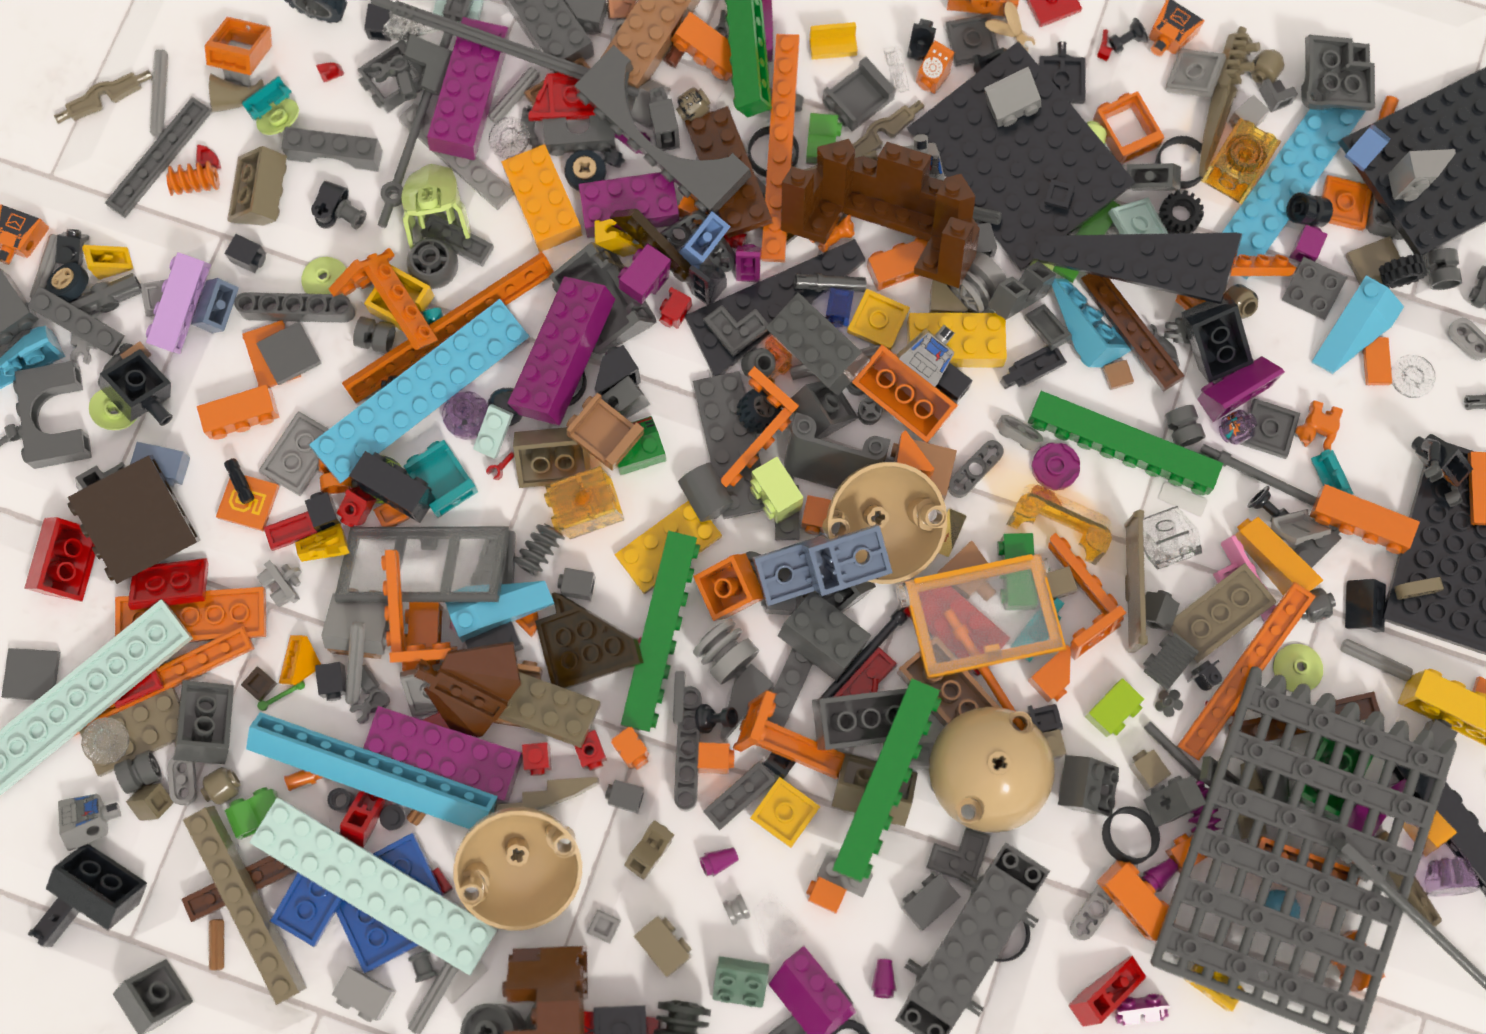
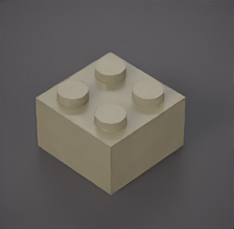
[633,916,692,977]

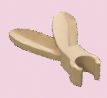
[985,1,1036,52]

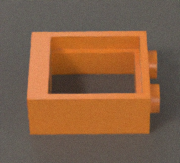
[205,16,272,75]
[1093,91,1165,165]

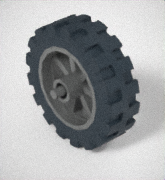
[284,0,347,23]

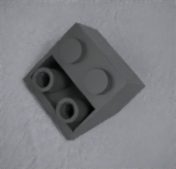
[1058,755,1119,817]

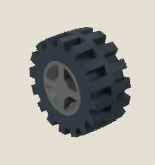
[737,389,783,434]

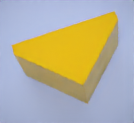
[82,245,133,280]

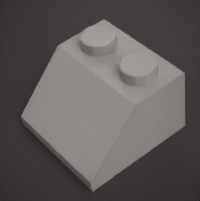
[984,67,1041,127]
[1388,149,1456,201]

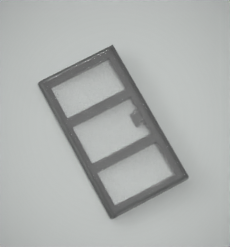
[334,526,510,602]

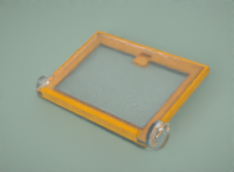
[896,554,1066,679]

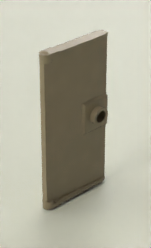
[1124,510,1148,653]

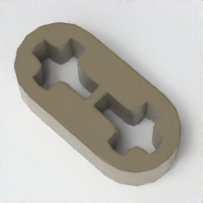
[1394,577,1444,600]

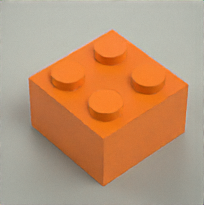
[693,553,764,621]

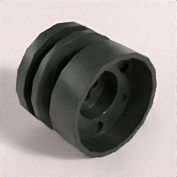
[653,1000,712,1034]

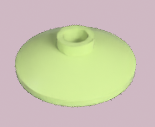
[256,99,299,135]
[301,257,346,295]
[89,390,136,430]
[1273,644,1323,692]

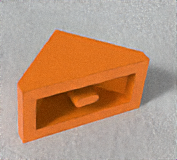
[896,430,935,477]

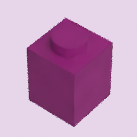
[1289,225,1328,262]

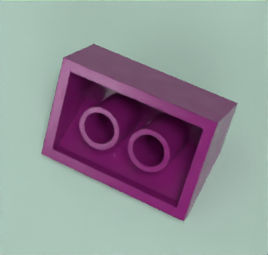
[1197,356,1285,422]
[768,946,857,1034]

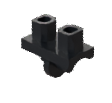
[906,19,937,61]

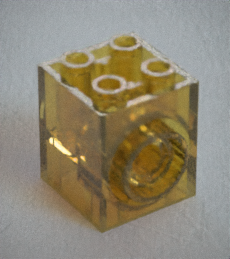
[1201,118,1282,205]
[544,465,625,540]

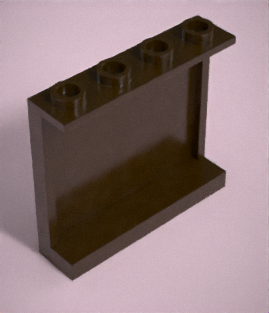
[67,455,201,584]

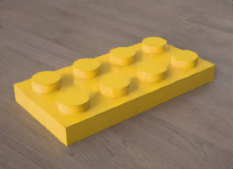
[614,501,722,594]

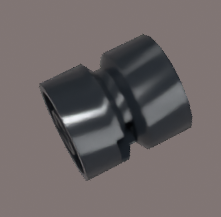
[1286,193,1333,227]

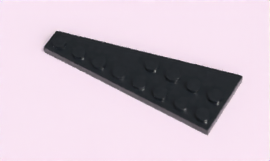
[1033,232,1242,304]
[684,239,866,376]

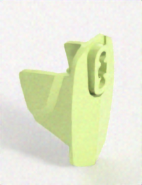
[401,164,471,249]

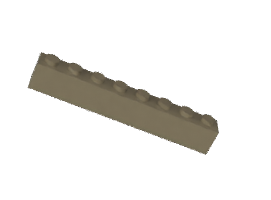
[183,806,307,1005]

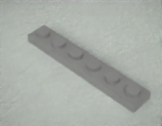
[398,103,514,211]

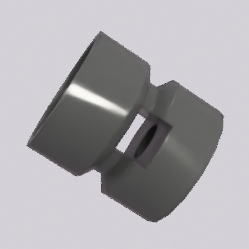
[1426,248,1462,290]
[353,316,396,354]
[1164,405,1206,447]
[114,750,162,794]

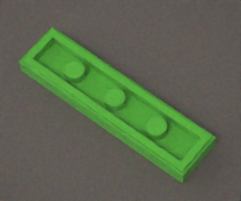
[1053,201,1121,283]

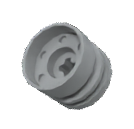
[947,252,1007,313]
[693,618,759,685]

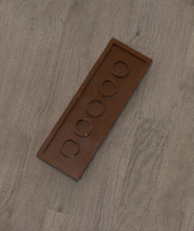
[685,106,772,238]

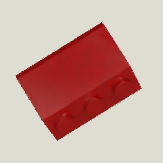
[24,517,95,602]

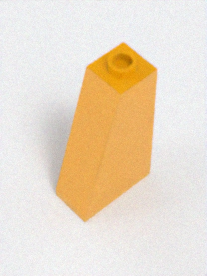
[1235,517,1324,596]

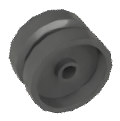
[460,1003,527,1034]

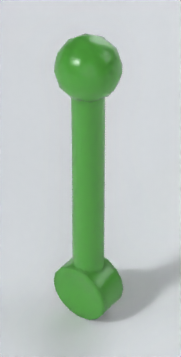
[257,680,305,711]

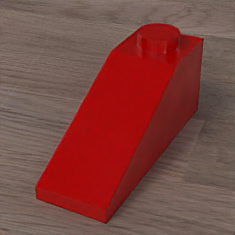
[340,790,387,848]
[1068,956,1147,1027]

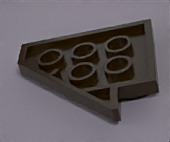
[535,592,644,689]

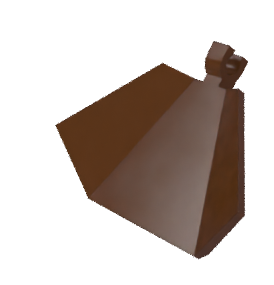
[414,641,521,737]

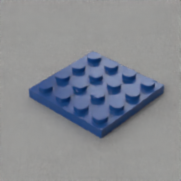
[336,833,445,974]

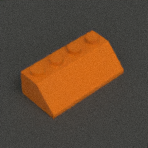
[852,345,959,443]

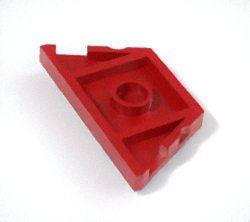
[528,73,595,121]

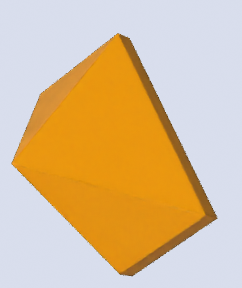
[279,635,321,685]

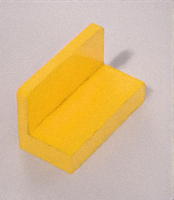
[809,22,858,60]

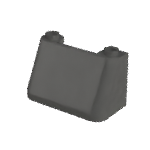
[549,242,657,355]
[784,412,891,489]

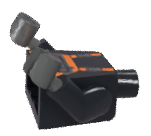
[1411,434,1473,507]

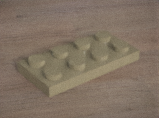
[1170,563,1277,663]
[499,672,601,748]
[79,688,180,777]

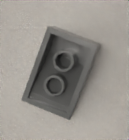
[173,680,234,764]

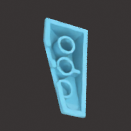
[1312,275,1404,374]
[1052,278,1132,368]
[0,325,66,389]
[445,581,555,643]

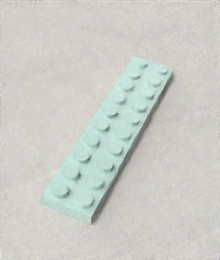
[0,599,193,795]
[249,798,498,976]

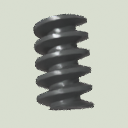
[514,523,565,578]

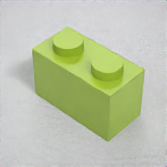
[1085,678,1144,738]

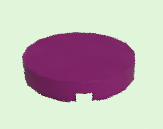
[1031,442,1080,491]

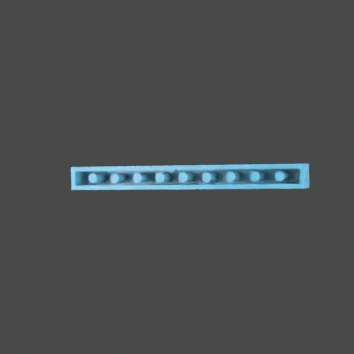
[246,712,498,829]

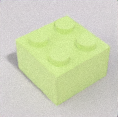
[750,457,804,524]

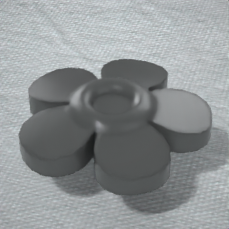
[1155,689,1184,717]

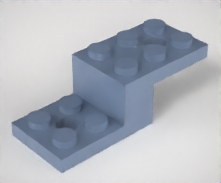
[753,524,893,606]

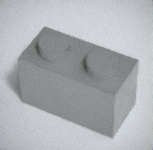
[331,967,396,1023]

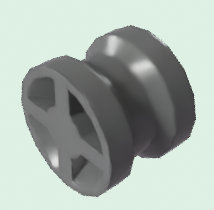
[857,397,882,425]

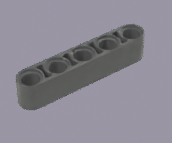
[234,292,356,323]
[674,686,702,812]

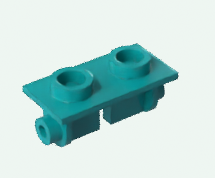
[241,76,292,120]
[1310,449,1354,494]

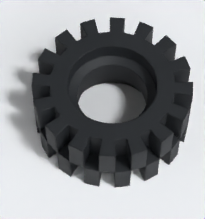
[1158,190,1204,234]
[1379,254,1428,289]

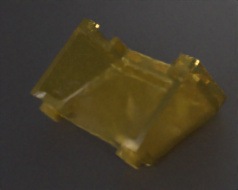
[1006,484,1113,565]

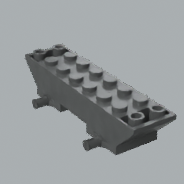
[894,842,1050,1034]

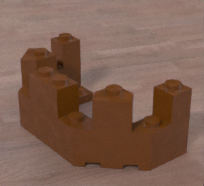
[781,139,980,288]
[502,946,588,1034]

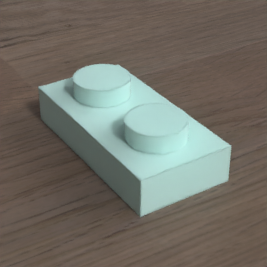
[473,404,514,459]

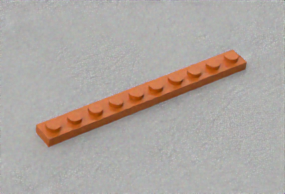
[761,34,800,262]
[342,252,554,404]

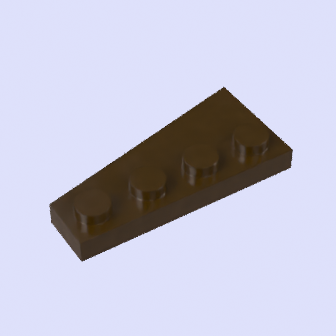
[609,209,691,282]

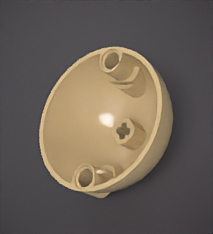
[822,462,947,584]
[929,707,1055,833]
[453,807,582,931]

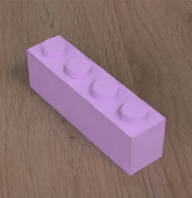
[146,252,211,354]

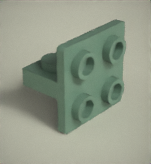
[712,956,770,1008]

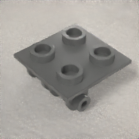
[1281,257,1348,320]

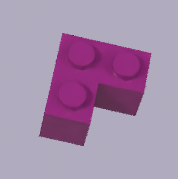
[618,244,671,304]

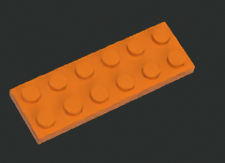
[115,587,266,642]

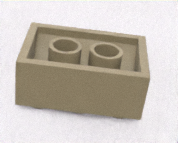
[227,146,287,226]
[513,427,592,488]
[832,753,918,827]

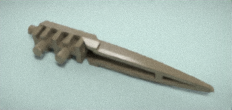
[1199,26,1261,177]

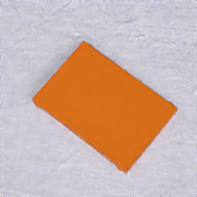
[242,320,301,388]

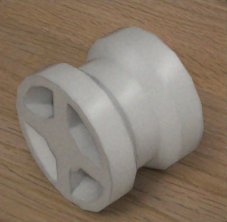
[722,894,751,926]

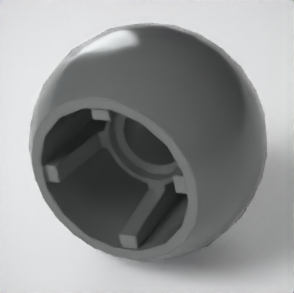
[406,238,458,289]

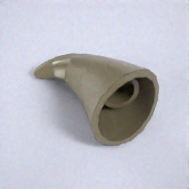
[208,73,264,113]

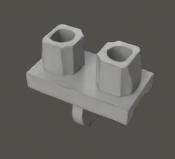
[257,560,302,607]

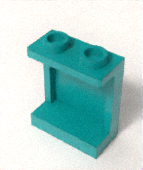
[403,440,479,518]

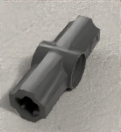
[69,273,142,315]

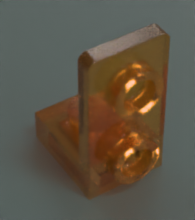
[765,336,792,384]

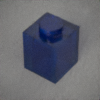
[825,288,854,327]

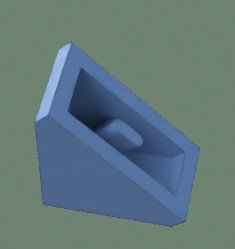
[1344,124,1391,171]

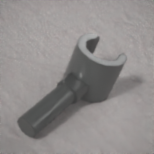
[715,10,728,38]
[0,424,21,447]

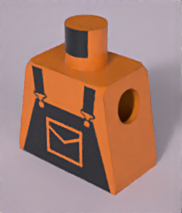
[1149,0,1205,56]
[0,204,49,265]

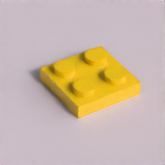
[847,289,910,350]
[750,777,821,848]

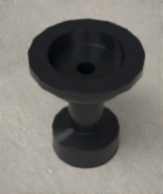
[1108,17,1148,54]
[1247,486,1289,522]
[695,704,738,734]

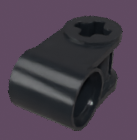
[311,180,349,229]

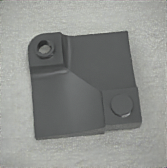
[1301,34,1375,111]

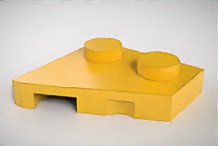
[295,523,350,562]

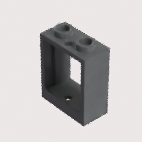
[357,39,424,113]

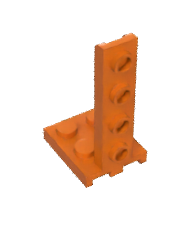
[328,248,438,350]
[1175,254,1296,310]
[721,366,799,488]
[1048,533,1127,660]
[381,550,458,663]
[732,690,845,779]

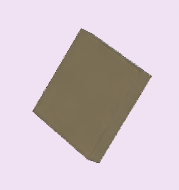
[1345,236,1400,285]

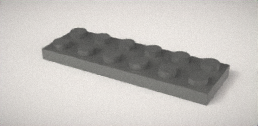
[693,371,765,520]

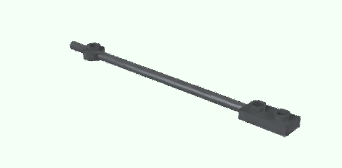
[377,0,473,228]
[1332,837,1486,990]

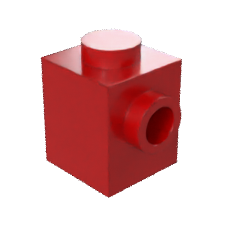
[574,730,607,771]
[522,742,552,776]

